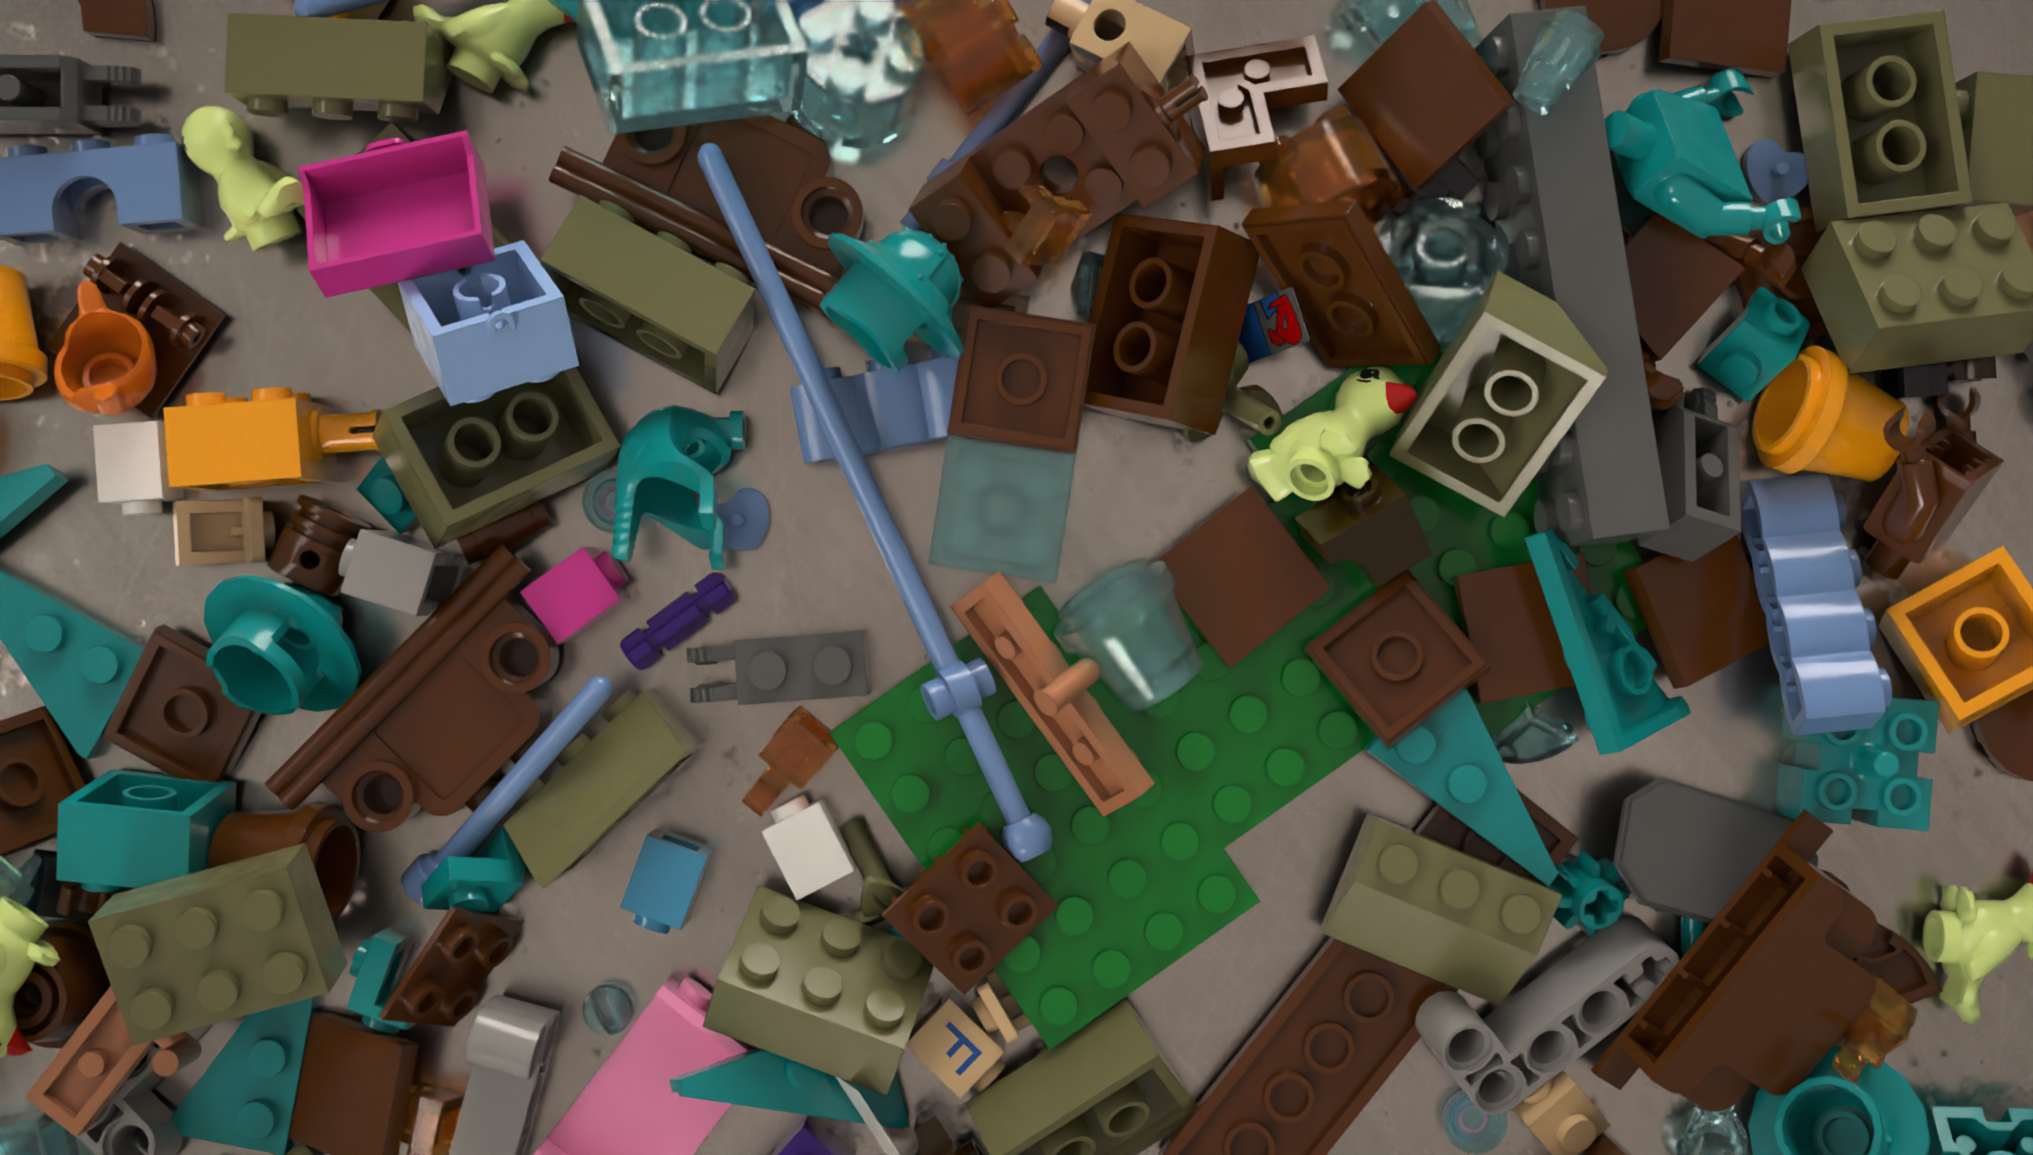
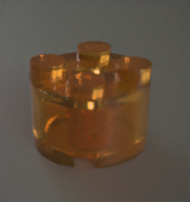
[898,0,1044,116]
[1251,106,1403,228]

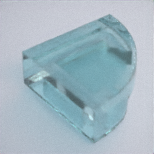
[1492,702,1579,764]

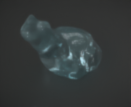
[1676,1105,1748,1155]

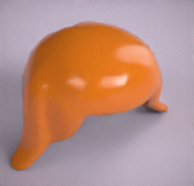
[54,281,157,416]

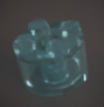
[787,0,925,149]
[1378,198,1510,348]

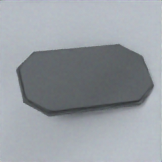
[1613,777,1819,924]

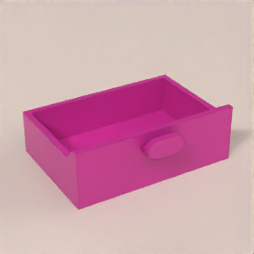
[298,130,495,298]

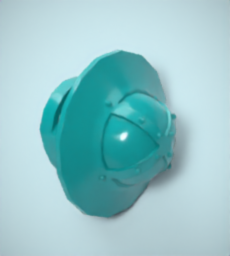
[820,226,965,374]
[203,574,362,716]
[1748,1046,1931,1155]

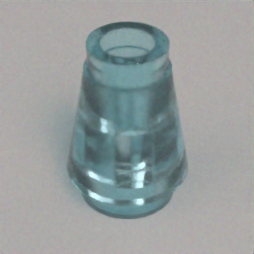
[1512,8,1604,115]

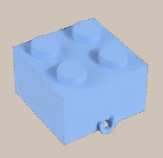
[398,240,579,406]

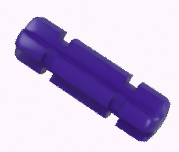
[620,572,736,670]

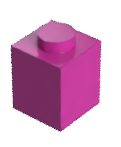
[520,547,631,644]

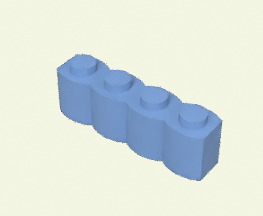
[790,348,958,465]
[1741,473,1892,736]

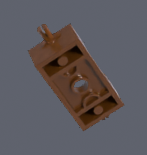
[908,41,1208,308]

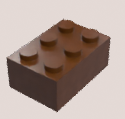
[1084,213,1260,435]

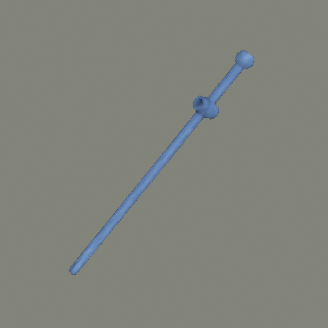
[697,143,1053,862]

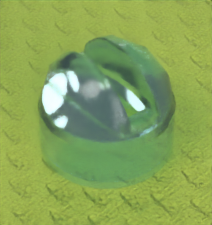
[582,981,636,1035]

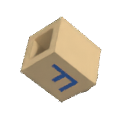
[906,988,1006,1099]

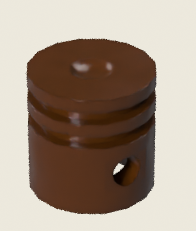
[266,494,372,597]

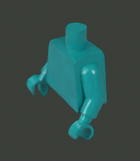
[1604,67,1802,245]

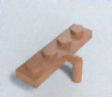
[950,571,1155,817]
[25,986,201,1137]

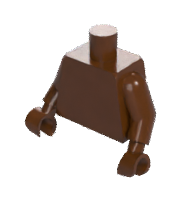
[1621,212,1796,411]
[1863,383,2004,580]

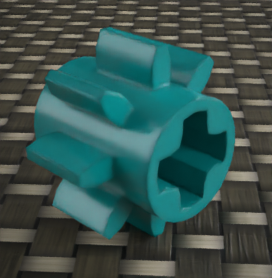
[1550,851,1630,936]

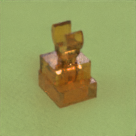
[741,706,839,817]
[1832,972,1918,1084]
[401,1083,465,1155]

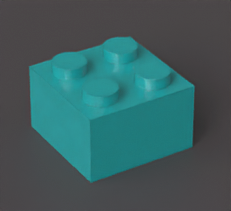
[56,769,236,892]

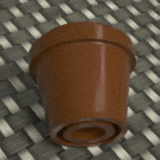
[207,802,360,921]
[13,918,111,1048]

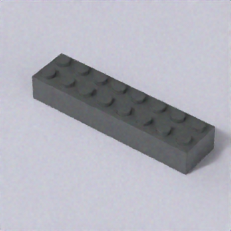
[1474,6,1670,550]

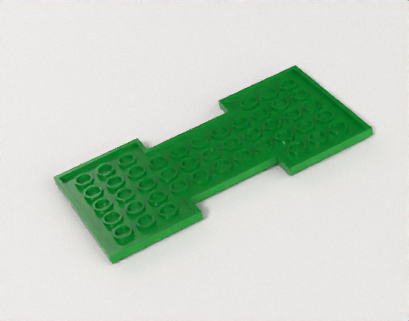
[829,295,1647,1050]

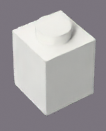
[93,421,185,516]
[762,794,857,900]

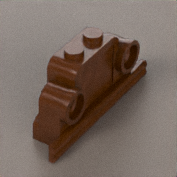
[548,86,864,317]
[265,543,559,833]
[1591,809,1877,1111]

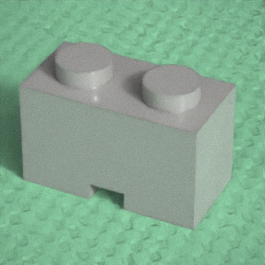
[339,529,465,616]

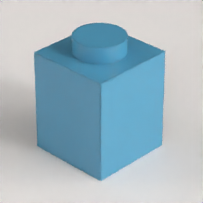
[620,829,715,934]

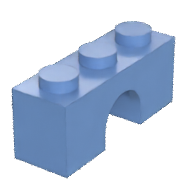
[0,134,204,245]

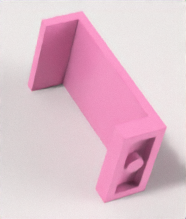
[533,975,757,1155]

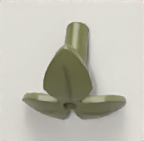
[1183,342,1283,443]
[837,818,909,926]

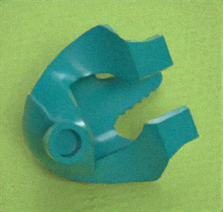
[611,405,746,570]

